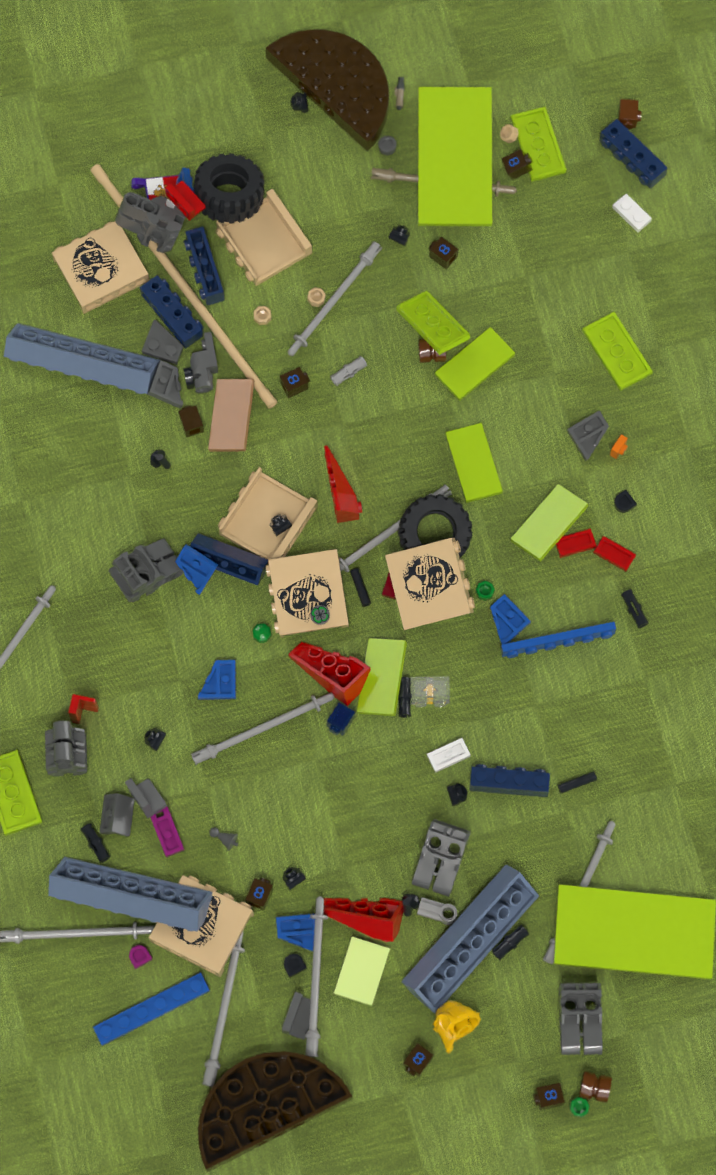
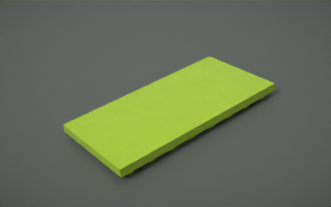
[418,87,492,226]
[553,885,716,980]

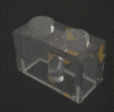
[410,676,450,707]

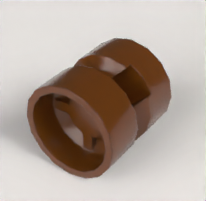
[418,339,446,363]
[579,1071,612,1103]

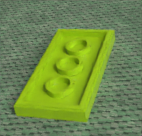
[510,107,567,182]
[396,290,470,355]
[582,311,653,391]
[435,327,515,401]
[445,423,503,503]
[511,484,588,562]
[357,638,407,716]
[0,750,42,836]

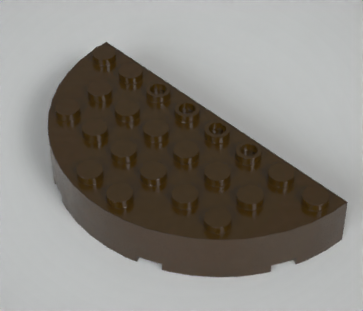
[265,29,389,152]
[198,1051,353,1172]

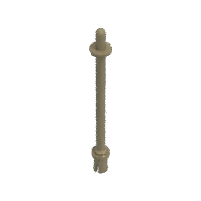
[371,167,517,197]

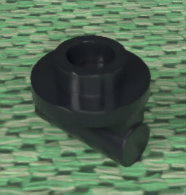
[291,92,309,113]
[388,225,410,246]
[150,449,171,469]
[270,514,292,537]
[144,728,166,751]
[447,783,468,806]
[282,867,306,890]
[402,893,420,917]

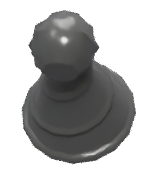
[209,827,239,851]

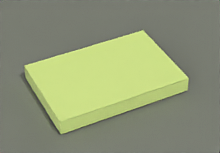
[334,937,390,1006]

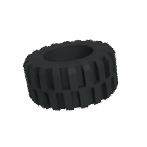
[194,153,265,224]
[398,494,473,558]

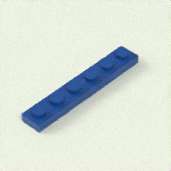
[501,622,616,658]
[93,973,210,1046]

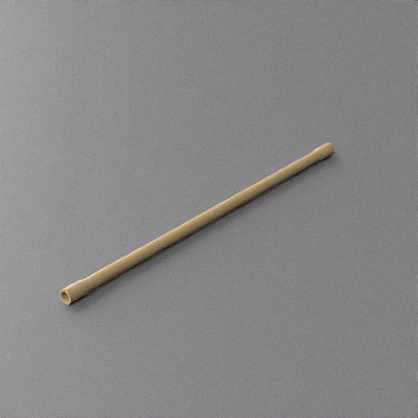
[90,164,277,409]

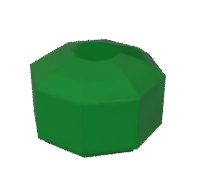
[476,581,495,601]
[252,623,271,643]
[570,1097,590,1117]

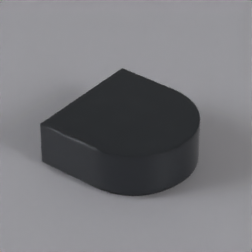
[183,367,194,390]
[614,490,637,513]
[284,954,307,978]

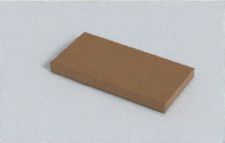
[208,379,254,452]

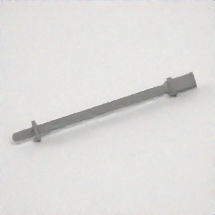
[288,241,382,356]
[339,485,452,572]
[0,585,56,669]
[191,693,334,765]
[543,821,615,965]
[305,896,328,1057]
[0,922,154,944]
[202,932,245,1087]

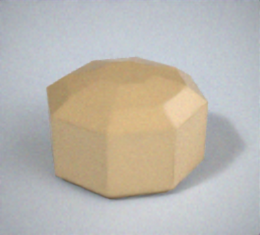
[500,124,518,144]
[307,288,326,307]
[254,306,271,325]

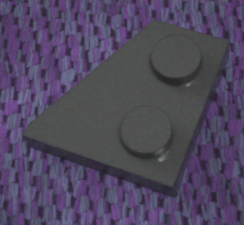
[142,320,183,365]
[148,360,183,409]
[566,411,609,461]

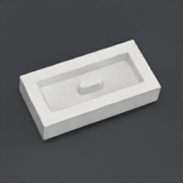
[612,194,652,232]
[427,738,471,773]

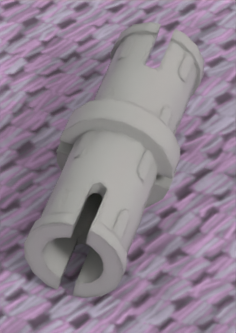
[330,356,367,386]

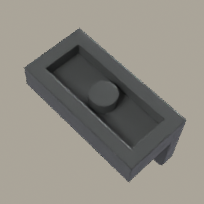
[125,778,167,819]
[99,793,134,837]
[282,992,311,1040]

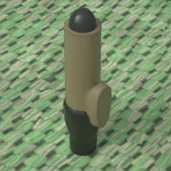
[395,77,405,111]

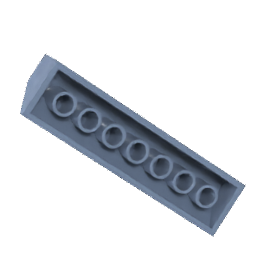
[4,323,160,394]
[48,857,213,932]
[401,865,539,1013]

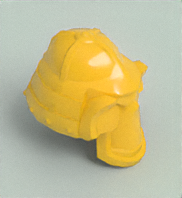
[433,1001,481,1054]

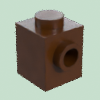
[618,99,642,129]

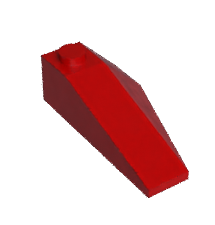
[324,446,362,523]
[288,642,371,706]
[323,898,404,942]

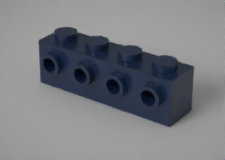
[600,119,668,189]
[183,227,225,306]
[140,275,203,349]
[190,533,269,585]
[469,764,550,797]

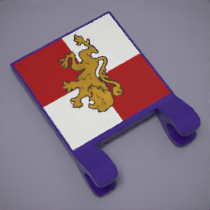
[131,175,179,209]

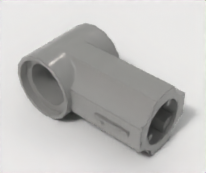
[417,898,457,925]

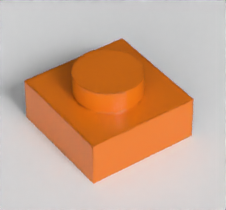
[610,434,628,459]

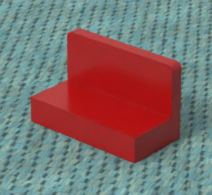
[165,181,206,221]
[68,694,99,724]

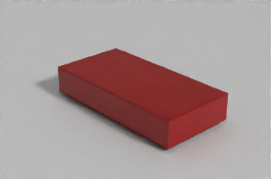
[555,528,597,558]
[593,536,636,572]

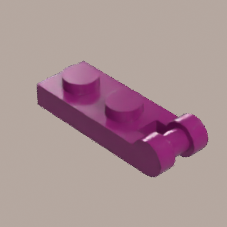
[150,800,185,858]

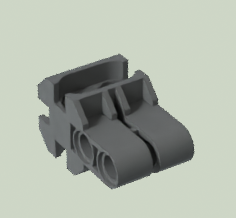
[115,192,185,253]
[109,539,184,602]
[45,721,87,776]
[412,819,471,897]
[558,983,602,1055]

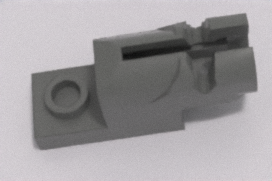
[190,332,218,393]

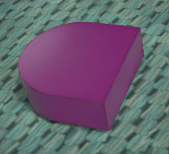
[129,945,153,970]

